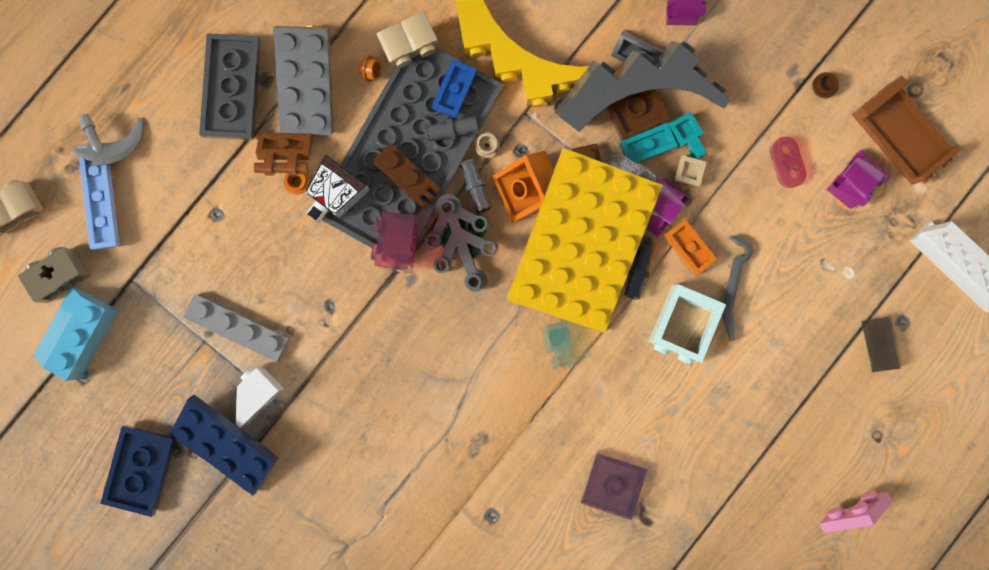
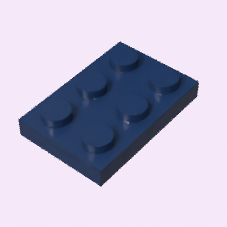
[100,425,176,517]

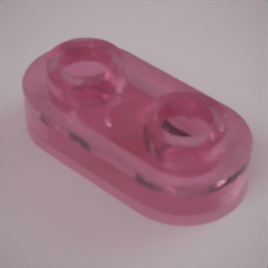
[770,137,806,188]

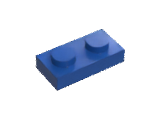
[432,59,477,119]

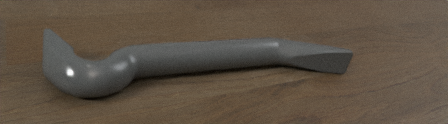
[722,236,753,341]

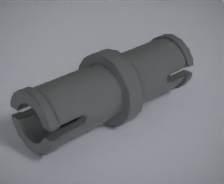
[424,115,479,142]
[460,159,492,213]

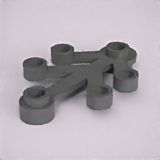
[425,194,498,292]

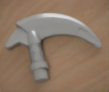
[73,114,143,165]

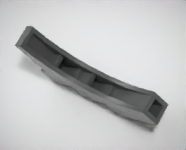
[555,41,731,132]

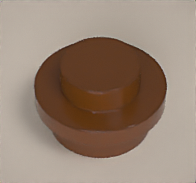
[812,72,839,99]

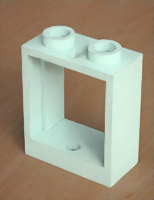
[648,284,726,365]

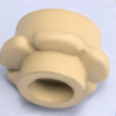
[475,132,500,158]

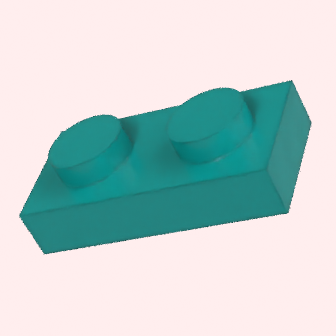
[619,122,678,168]

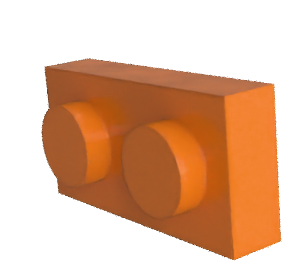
[663,219,717,276]

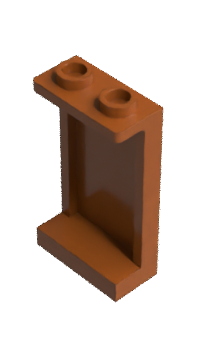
[852,75,962,185]

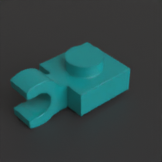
[669,112,707,159]

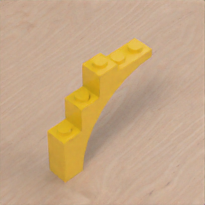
[455,0,589,108]

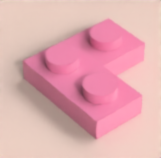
[820,491,892,533]

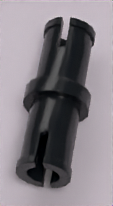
[624,245,654,300]

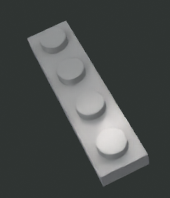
[183,294,290,362]

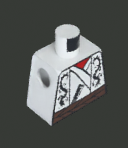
[306,155,370,223]

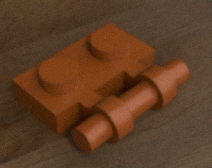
[254,134,313,176]

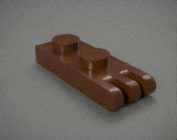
[372,143,442,210]

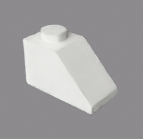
[236,367,284,428]

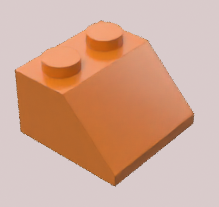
[491,150,554,223]

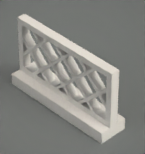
[910,221,989,312]

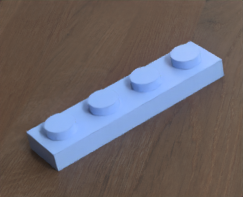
[78,146,120,250]

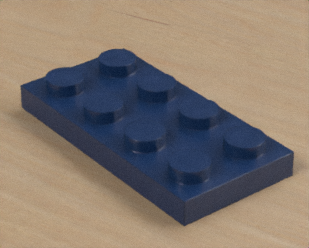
[170,394,279,496]

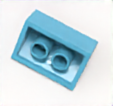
[34,286,119,381]

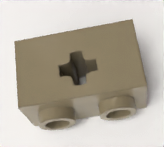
[17,247,91,303]

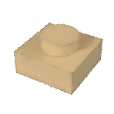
[673,155,707,188]

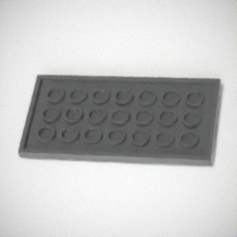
[322,48,504,266]

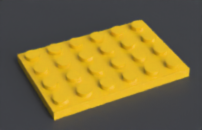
[507,148,663,333]

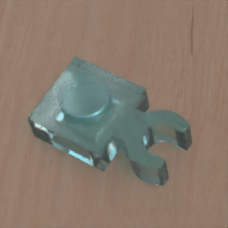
[541,322,572,370]

